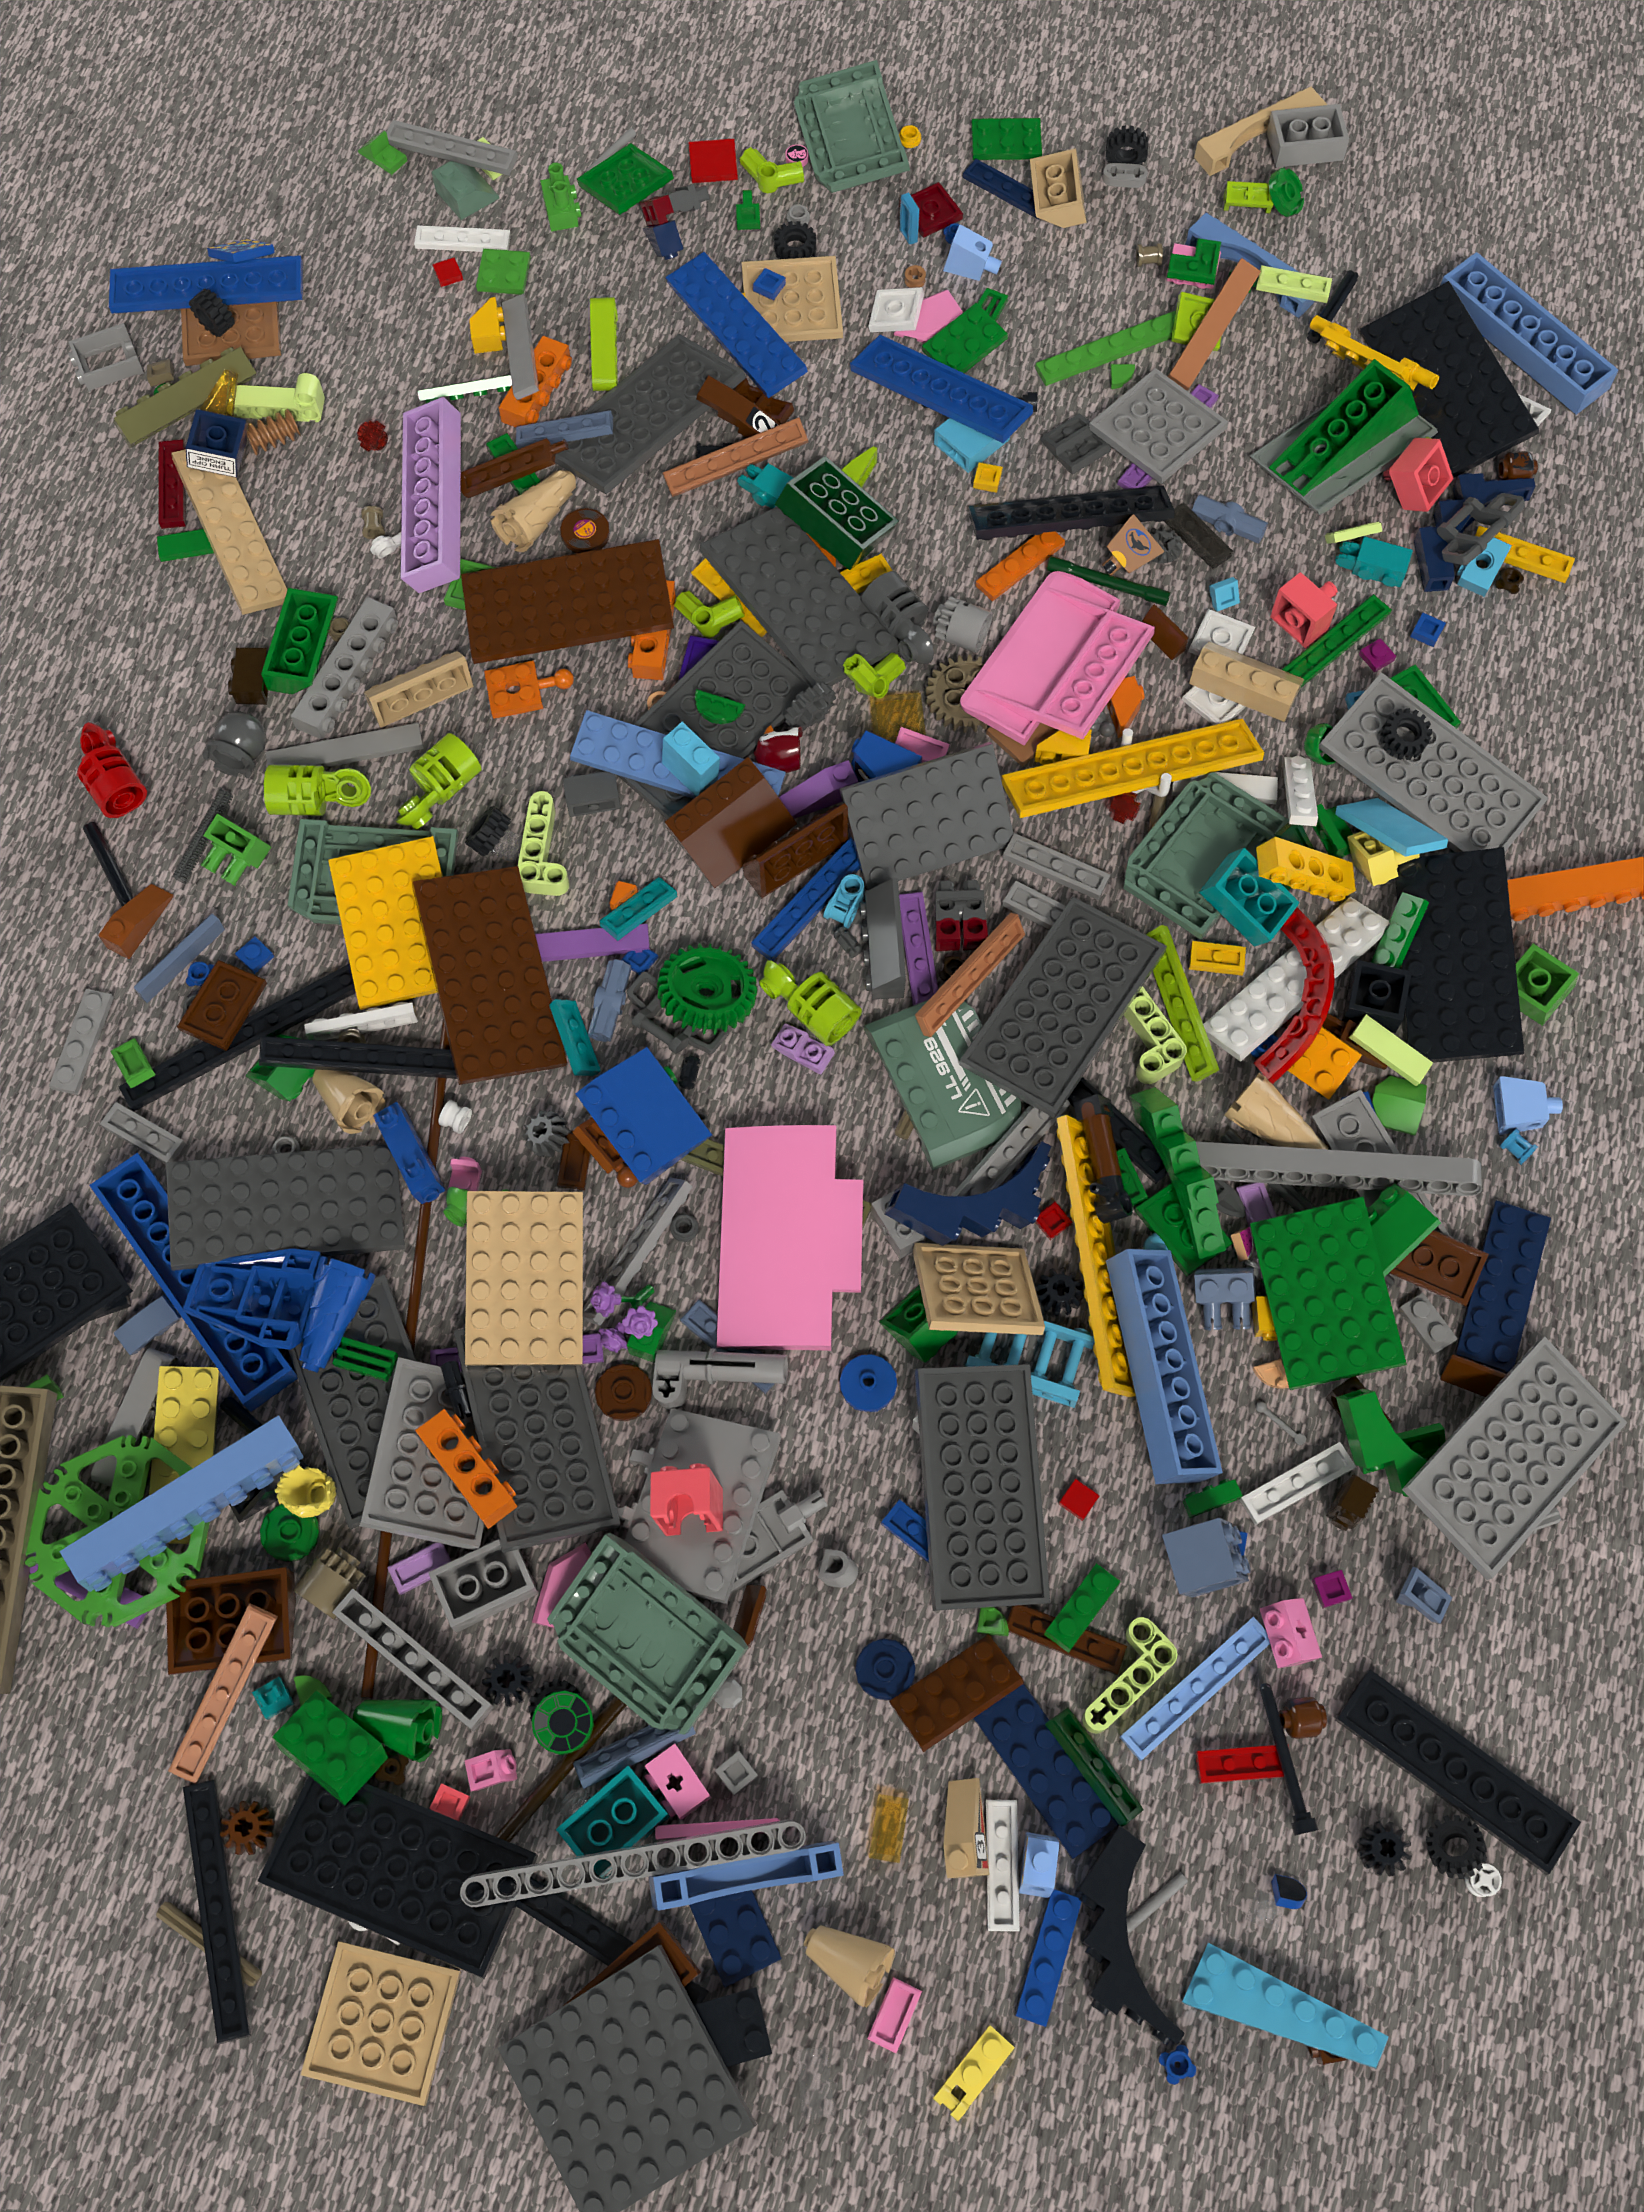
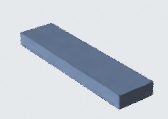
[516,410,613,449]
[134,914,225,1003]
[680,1300,775,1394]
[573,1725,696,1789]

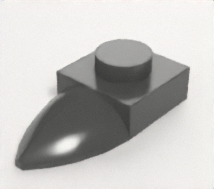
[1214,1180,1246,1218]

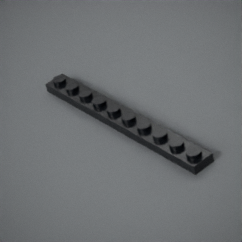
[118,963,356,1112]

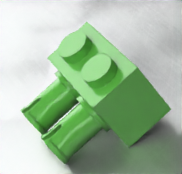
[540,163,581,232]
[200,813,271,886]

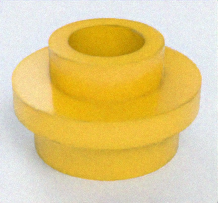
[899,125,921,148]

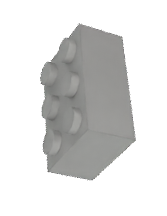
[1267,104,1349,168]
[428,1539,539,1633]

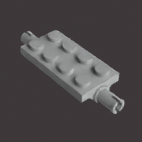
[710,1490,828,1605]

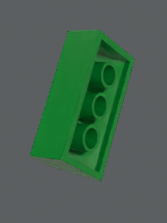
[261,588,338,695]
[1367,1184,1441,1277]

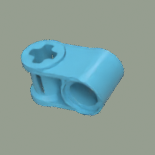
[823,874,864,929]

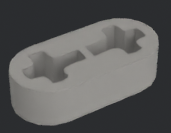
[1103,163,1148,188]

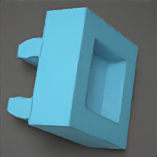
[1209,577,1240,612]

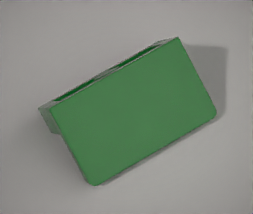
[1312,803,1353,858]

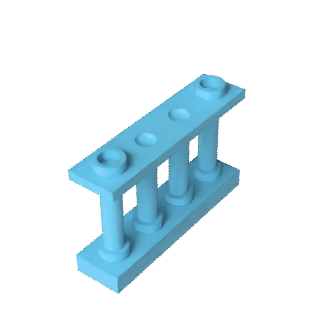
[965,1321,1095,1408]

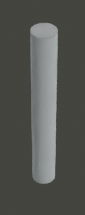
[585,128,636,173]
[1126,1872,1188,1934]

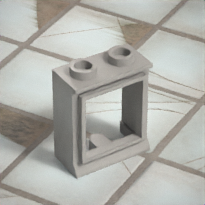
[68,323,144,392]

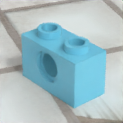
[1456,537,1512,597]

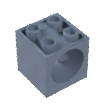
[1162,1518,1251,1598]

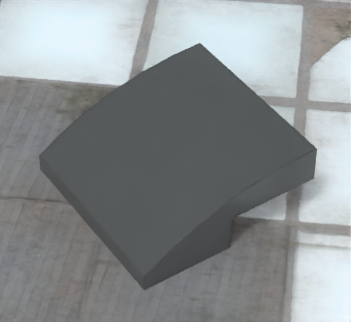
[1041,413,1111,475]

